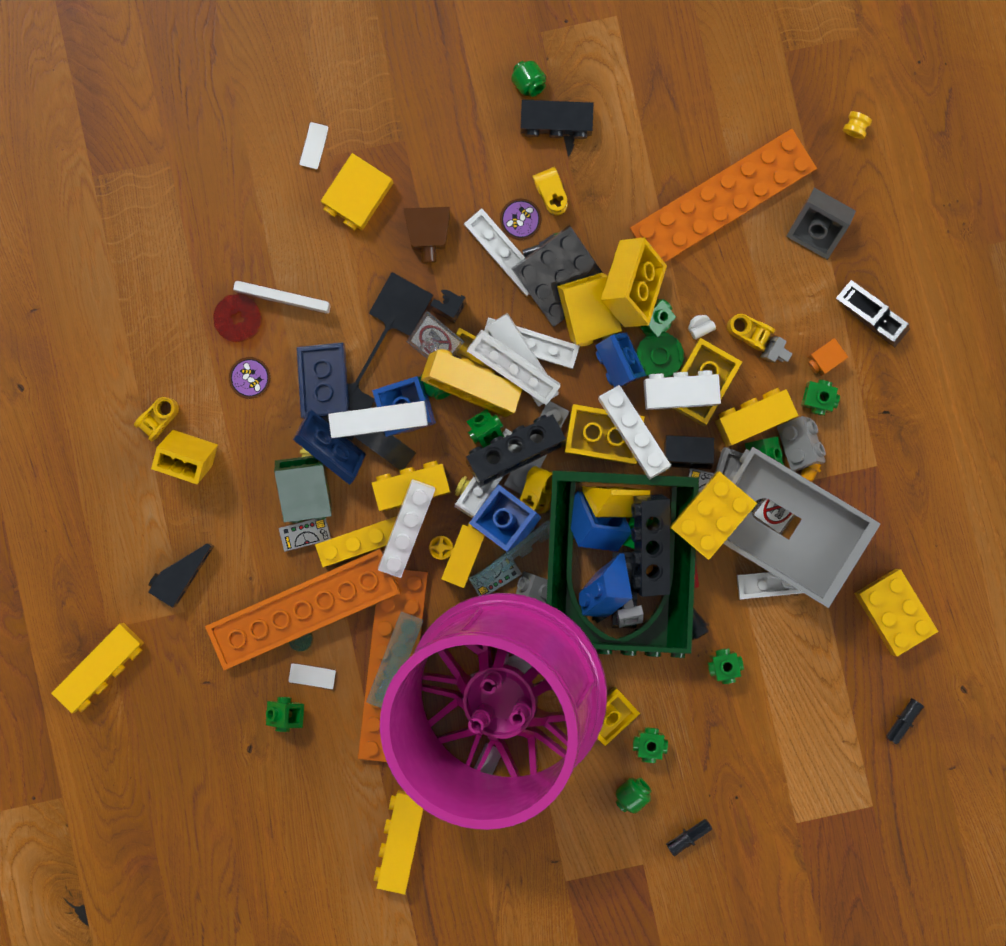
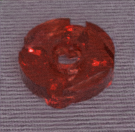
[213,294,262,343]

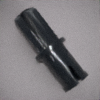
[886,698,924,744]
[666,819,712,857]

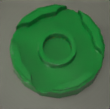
[636,332,684,378]

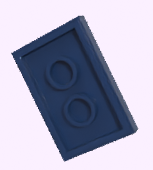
[296,342,349,419]
[293,410,366,485]

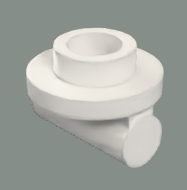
[688,315,716,340]

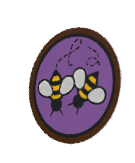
[500,198,542,240]
[229,357,271,399]

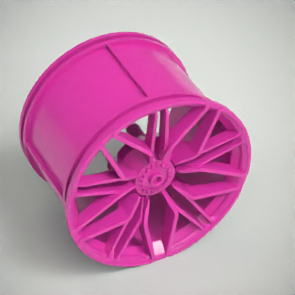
[380,593,607,830]

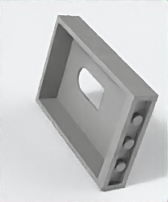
[723,447,880,608]

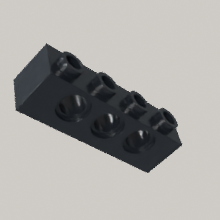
[466,414,566,488]
[631,494,670,597]

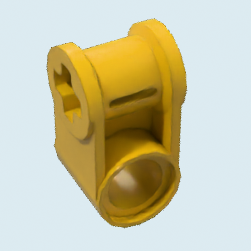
[532,166,568,216]
[727,314,775,352]
[134,397,179,442]
[520,466,553,514]

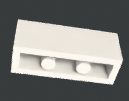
[644,370,721,410]

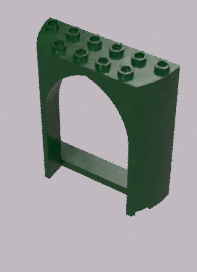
[546,470,699,658]

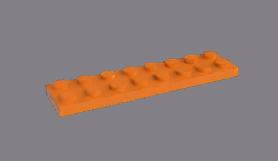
[630,128,817,263]
[205,549,400,670]
[358,570,428,762]

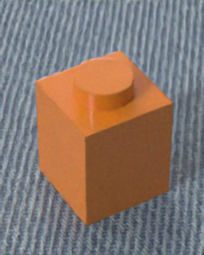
[807,338,848,376]

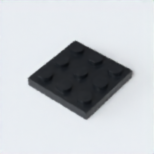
[511,226,603,327]

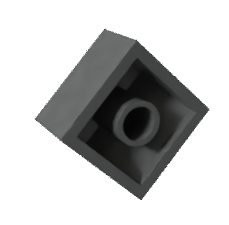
[786,187,856,260]

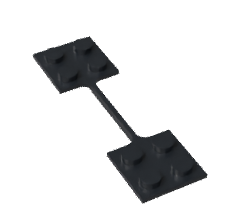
[321,272,433,441]

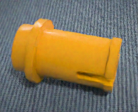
[800,463,821,482]

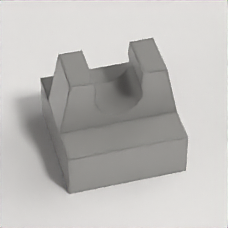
[760,336,792,362]
[617,599,643,628]

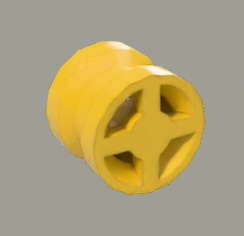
[843,111,872,139]
[429,536,453,560]

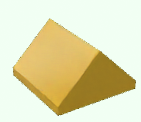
[582,486,650,517]
[597,686,640,746]

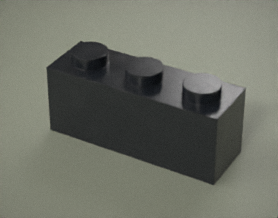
[520,100,594,139]

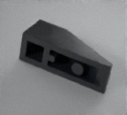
[148,543,214,608]

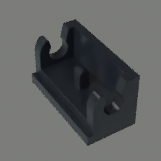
[430,290,466,324]
[664,435,714,469]

